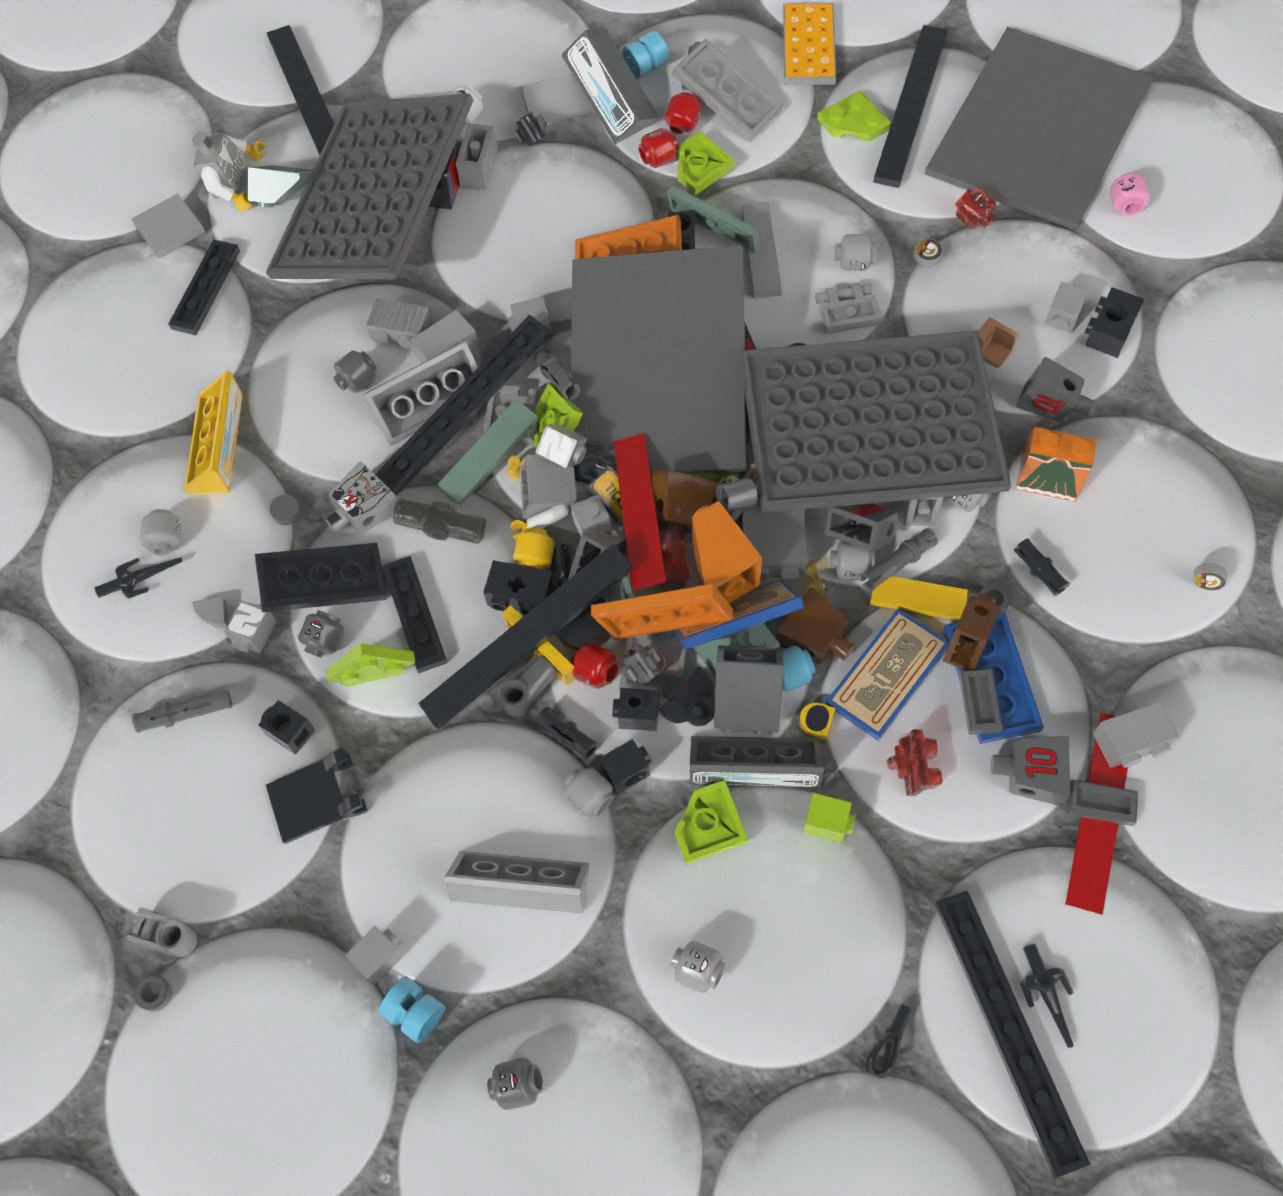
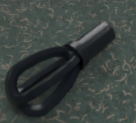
[551,544,576,587]
[866,1004,913,1079]

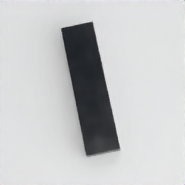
[168,239,240,336]
[382,556,448,674]

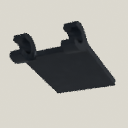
[266,748,368,844]

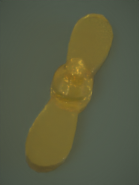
[805,560,828,602]

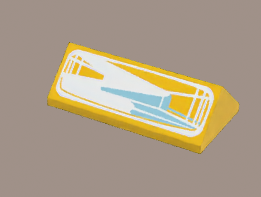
[183,370,243,494]

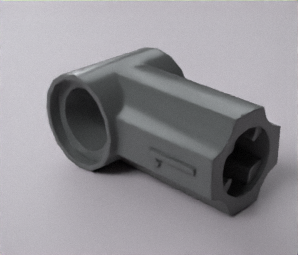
[716,478,757,522]
[499,654,557,717]

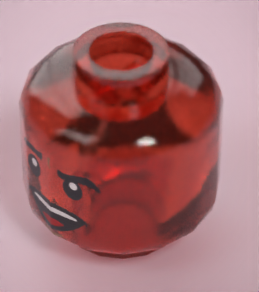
[955,188,996,230]

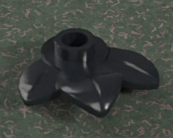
[659,667,715,727]

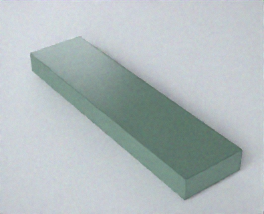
[667,185,761,254]
[438,399,539,505]

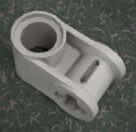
[125,908,197,957]

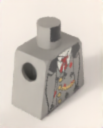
[325,461,401,533]

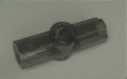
[393,498,487,544]

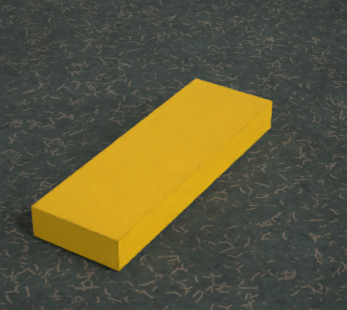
[870,576,968,621]
[503,605,575,685]

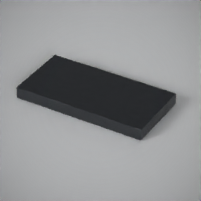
[255,543,387,613]

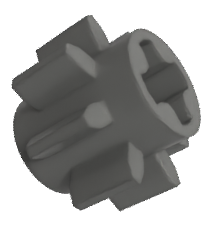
[620,644,661,684]

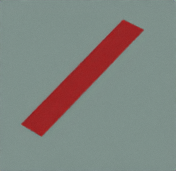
[613,433,666,591]
[1065,712,1128,915]

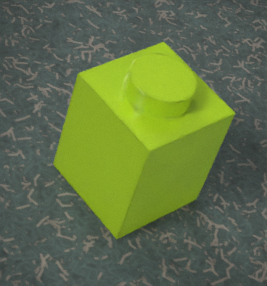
[803,793,856,843]

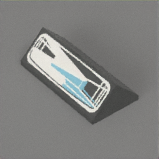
[562,29,660,144]
[690,736,824,788]

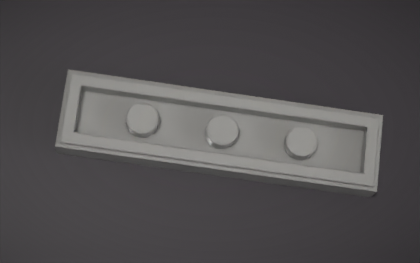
[742,203,782,298]

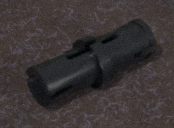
[1013,538,1070,596]
[536,706,598,759]

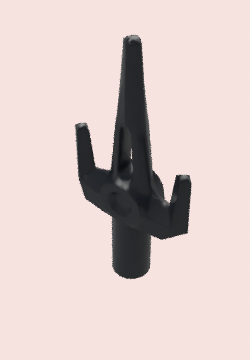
[579,441,617,481]
[94,557,183,599]
[1020,944,1074,1048]

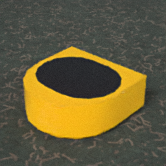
[799,703,836,740]

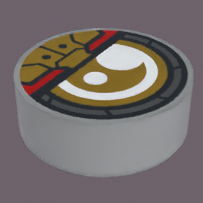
[914,238,943,267]
[1193,563,1228,591]

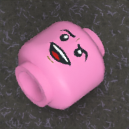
[1111,173,1150,216]

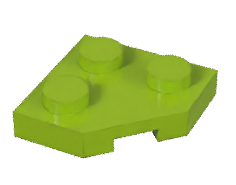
[817,90,891,142]
[678,131,735,196]
[534,383,583,449]
[326,643,415,686]
[674,780,748,866]

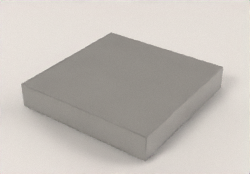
[131,193,205,258]
[619,634,688,698]

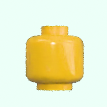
[513,527,555,570]

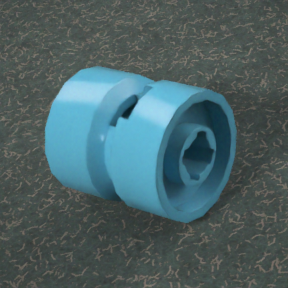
[621,30,669,79]
[378,976,445,1044]

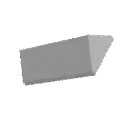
[519,74,595,124]
[363,341,478,446]
[445,851,590,913]

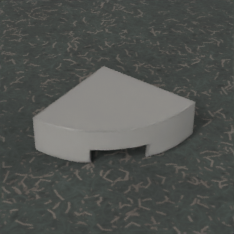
[192,596,228,628]

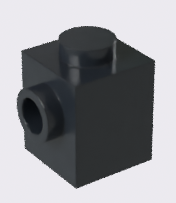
[612,688,660,731]

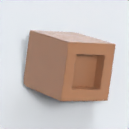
[977,317,1019,368]

